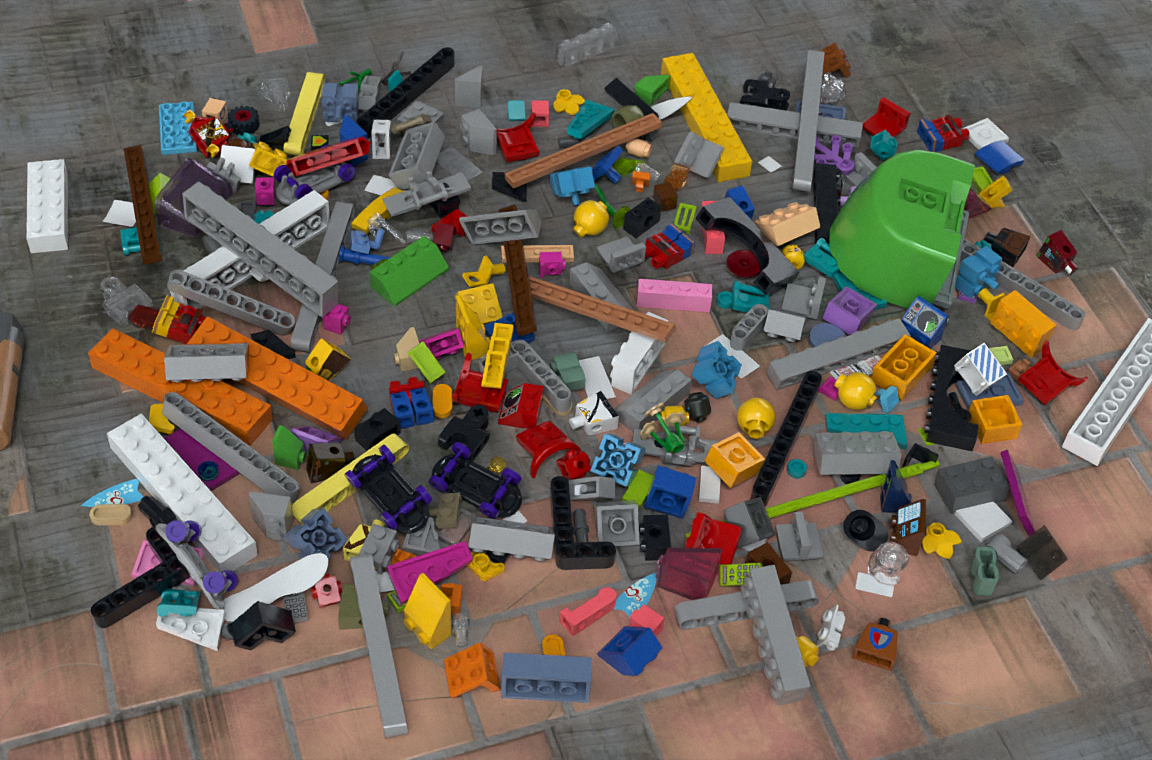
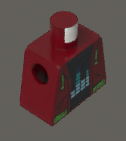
[1036,230,1078,275]

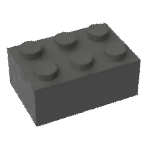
[934,457,1010,514]

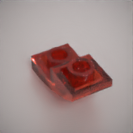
[128,305,159,328]

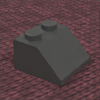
[724,497,776,548]

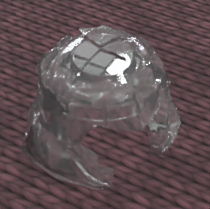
[819,71,846,106]
[868,542,909,585]

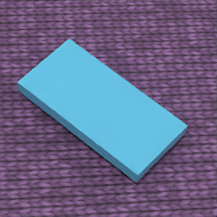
[159,101,197,155]

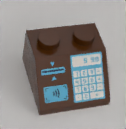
[890,499,926,556]

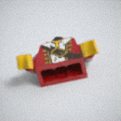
[183,110,233,158]

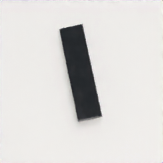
[604,78,659,118]

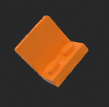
[444,642,501,698]

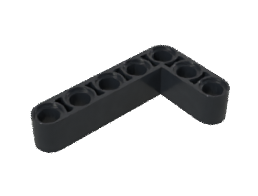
[550,476,616,570]
[90,526,190,628]

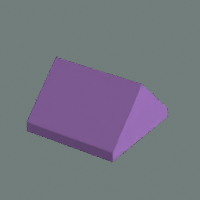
[291,425,343,454]

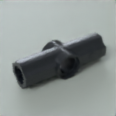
[138,495,177,527]

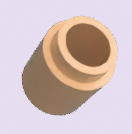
[626,138,652,158]

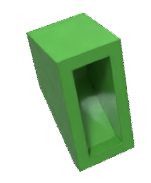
[634,75,670,106]
[272,425,307,470]

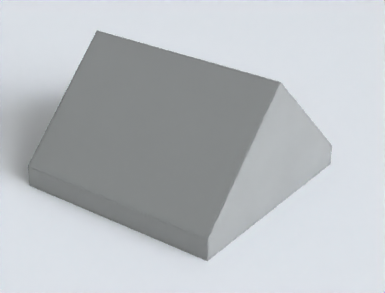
[455,65,483,108]

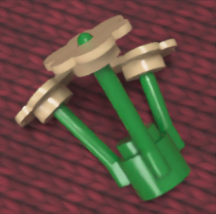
[640,403,686,454]

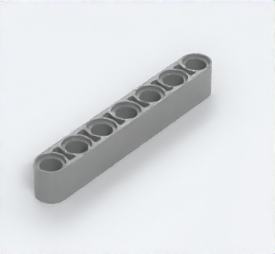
[167,270,295,335]
[674,581,819,630]

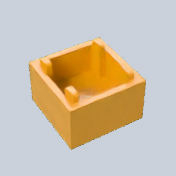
[969,395,1023,444]
[704,432,765,488]

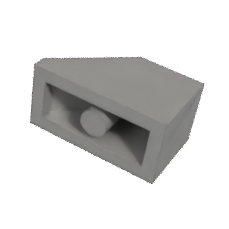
[569,476,615,501]

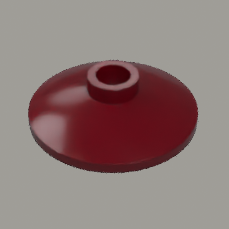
[726,250,760,278]

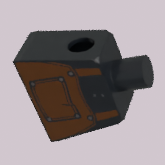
[984,228,1031,268]

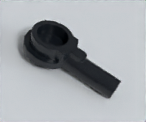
[948,392,971,422]

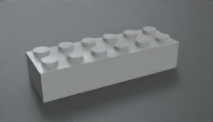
[741,565,811,706]

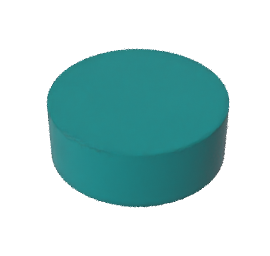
[716,291,732,309]
[787,459,807,479]

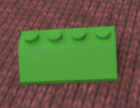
[369,236,449,306]

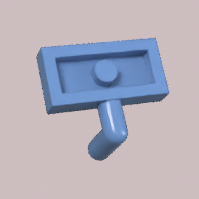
[348,228,385,254]

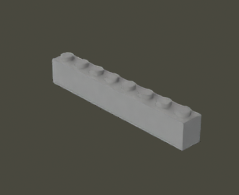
[727,102,863,149]
[766,318,911,390]

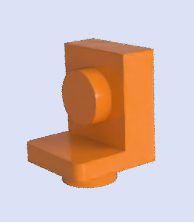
[441,583,463,618]

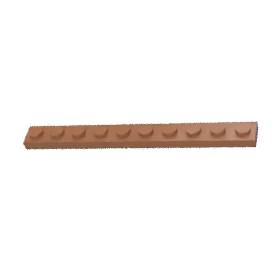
[505,113,662,188]
[529,276,676,343]

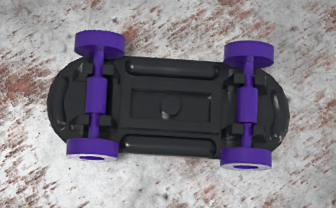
[428,442,522,519]
[344,445,433,534]

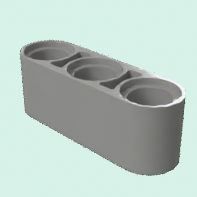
[730,304,768,351]

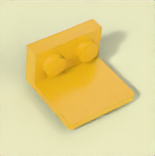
[248,141,288,177]
[455,283,503,324]

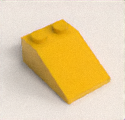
[456,295,490,360]
[403,573,451,650]

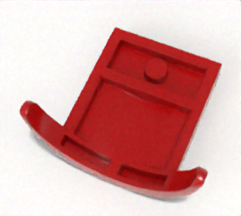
[496,112,539,162]
[1018,340,1088,405]
[452,353,508,413]
[516,420,581,478]

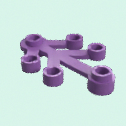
[814,135,855,175]

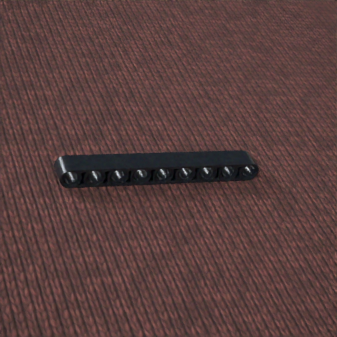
[356,47,455,139]
[750,371,822,507]

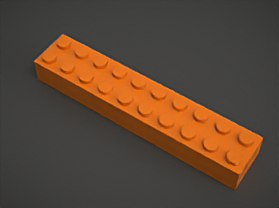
[187,316,368,440]
[88,328,273,446]

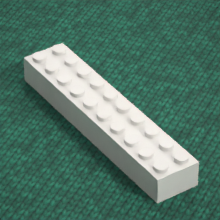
[170,190,330,309]
[1062,318,1152,466]
[107,413,258,572]

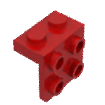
[862,97,910,138]
[685,512,742,565]

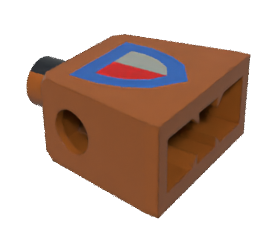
[852,618,898,671]

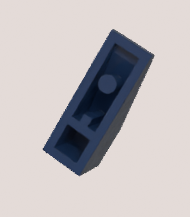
[880,460,912,513]

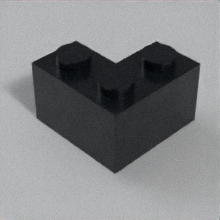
[230,601,296,650]

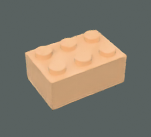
[754,202,820,246]

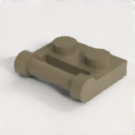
[390,114,432,135]

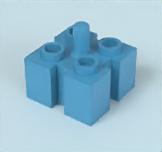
[549,167,595,205]
[955,246,1002,298]
[692,341,742,399]
[590,433,646,486]

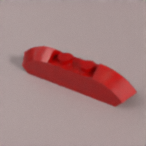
[286,136,371,176]

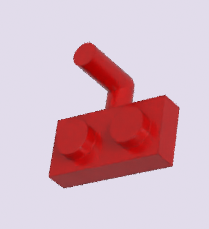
[431,209,468,237]

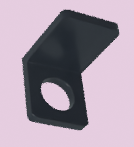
[902,443,939,467]

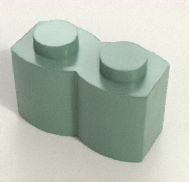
[550,352,586,391]
[971,547,999,596]

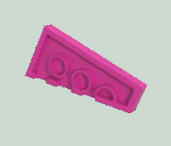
[386,541,473,606]

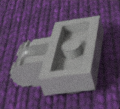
[205,157,241,193]

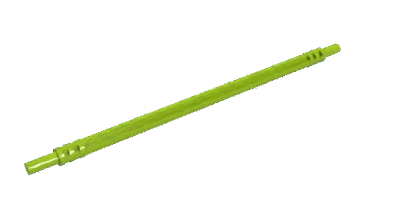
[684,460,940,540]

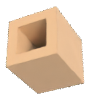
[202,98,228,124]

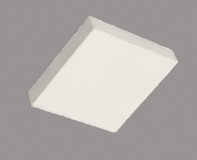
[962,118,1009,150]
[220,145,255,184]
[954,502,1012,542]

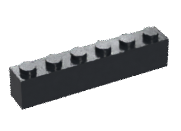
[813,163,841,250]

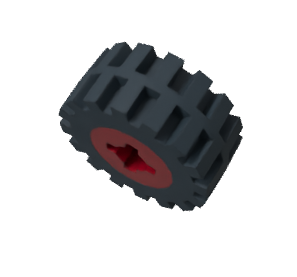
[228,106,260,136]

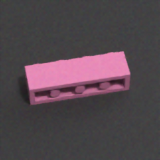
[637,279,712,312]

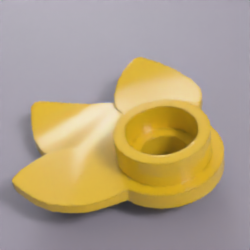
[553,89,585,115]
[922,522,962,559]

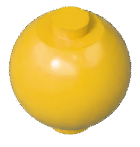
[572,200,609,238]
[834,372,877,410]
[737,397,776,439]

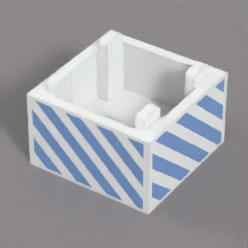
[954,343,1007,396]

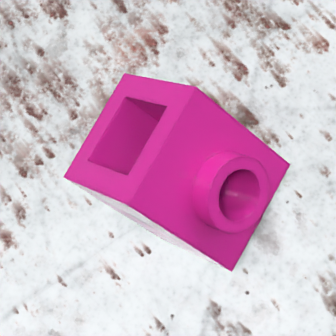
[255,177,275,205]
[323,304,351,335]

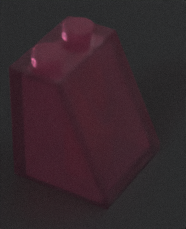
[655,548,723,600]

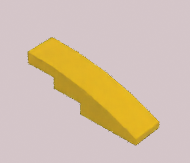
[351,187,404,235]
[482,323,514,389]

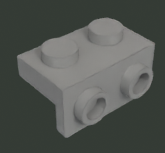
[358,524,400,575]

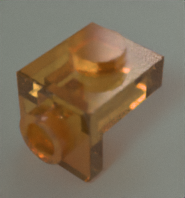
[664,163,690,189]

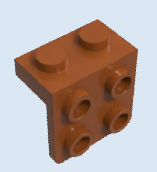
[820,43,851,78]

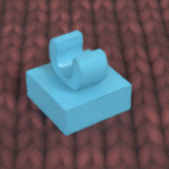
[876,386,899,413]

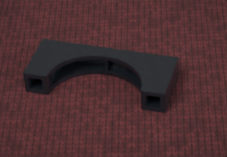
[695,197,800,295]
[924,345,978,451]

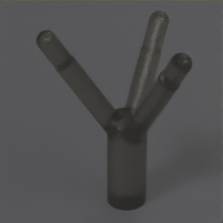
[381,51,411,86]

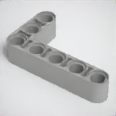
[479,340,571,412]

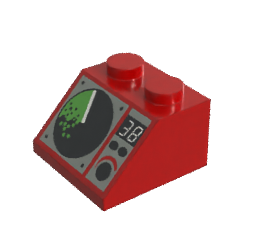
[498,383,544,429]

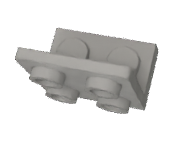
[674,131,724,178]
[597,237,646,273]
[781,277,826,319]

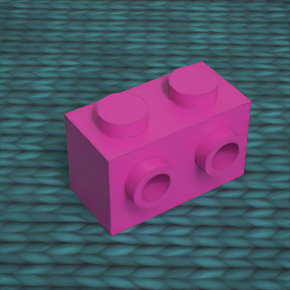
[418,328,464,360]

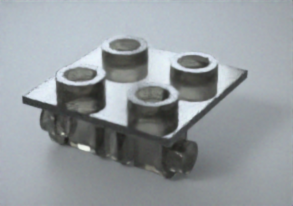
[1016,525,1068,580]

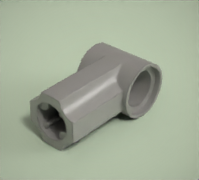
[985,534,1028,574]

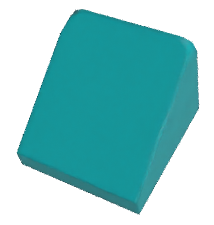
[388,70,404,92]
[507,100,526,121]

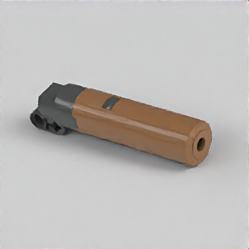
[0,313,25,450]

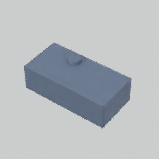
[501,653,592,703]

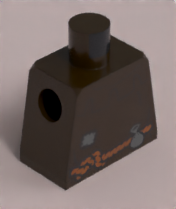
[306,443,355,484]

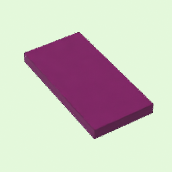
[164,429,239,491]
[1000,449,1037,536]

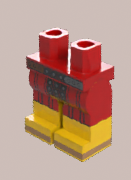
[152,295,207,345]

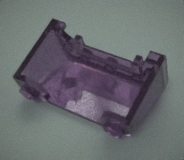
[155,158,233,238]

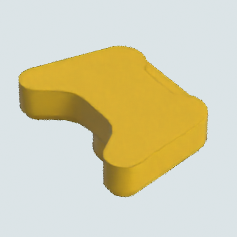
[149,404,175,434]
[467,550,505,581]

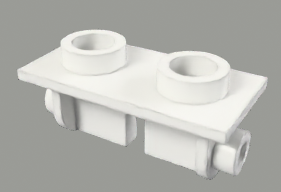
[817,605,845,650]

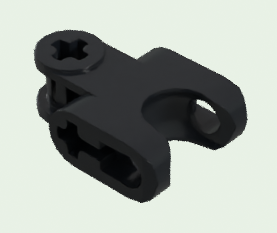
[739,79,790,111]
[438,405,490,461]

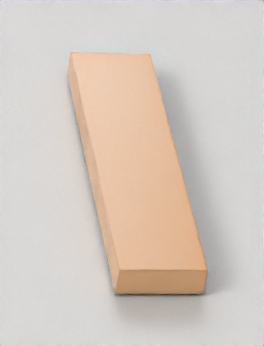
[501,245,574,263]

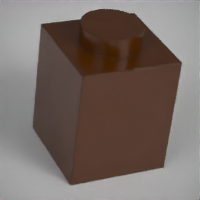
[653,182,678,212]

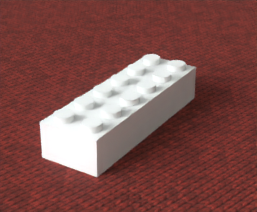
[26,159,68,253]

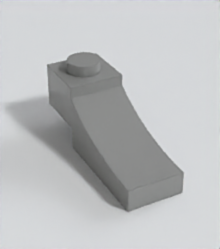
[358,76,382,112]

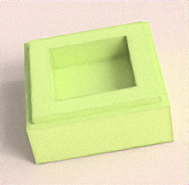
[989,346,1013,365]

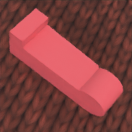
[560,587,617,636]

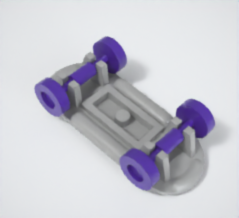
[274,145,356,205]
[156,520,238,609]

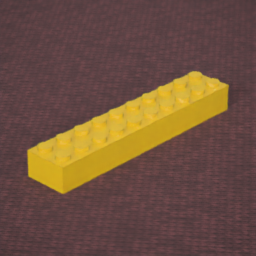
[661,53,752,182]

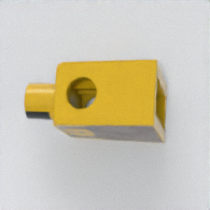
[305,338,351,381]

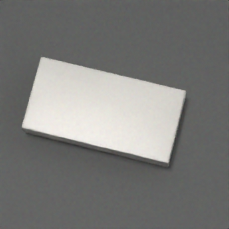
[699,466,721,504]

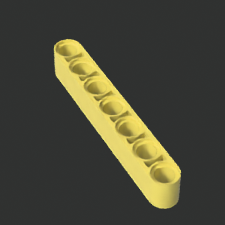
[284,72,325,156]
[292,433,410,524]

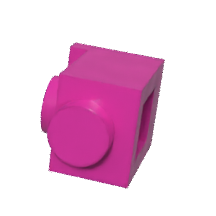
[539,252,566,278]

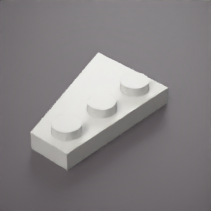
[156,608,226,651]

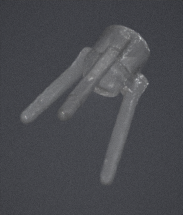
[367,212,406,251]

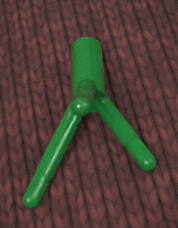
[339,68,372,93]
[594,184,618,217]

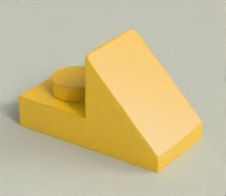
[975,176,1013,209]

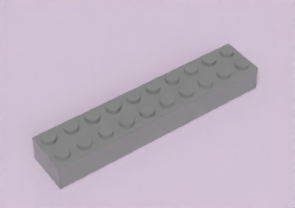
[182,181,338,318]

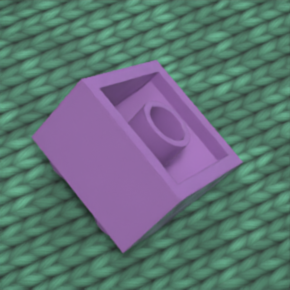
[822,286,878,335]

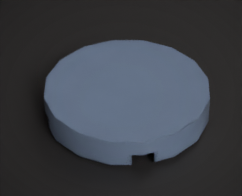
[809,323,846,348]

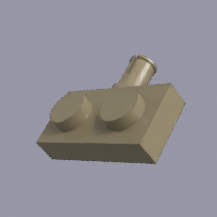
[429,492,462,529]

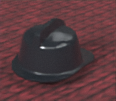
[843,510,888,552]

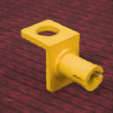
[462,255,505,287]
[978,288,1005,322]

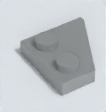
[402,517,440,555]

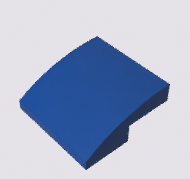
[975,140,1024,174]

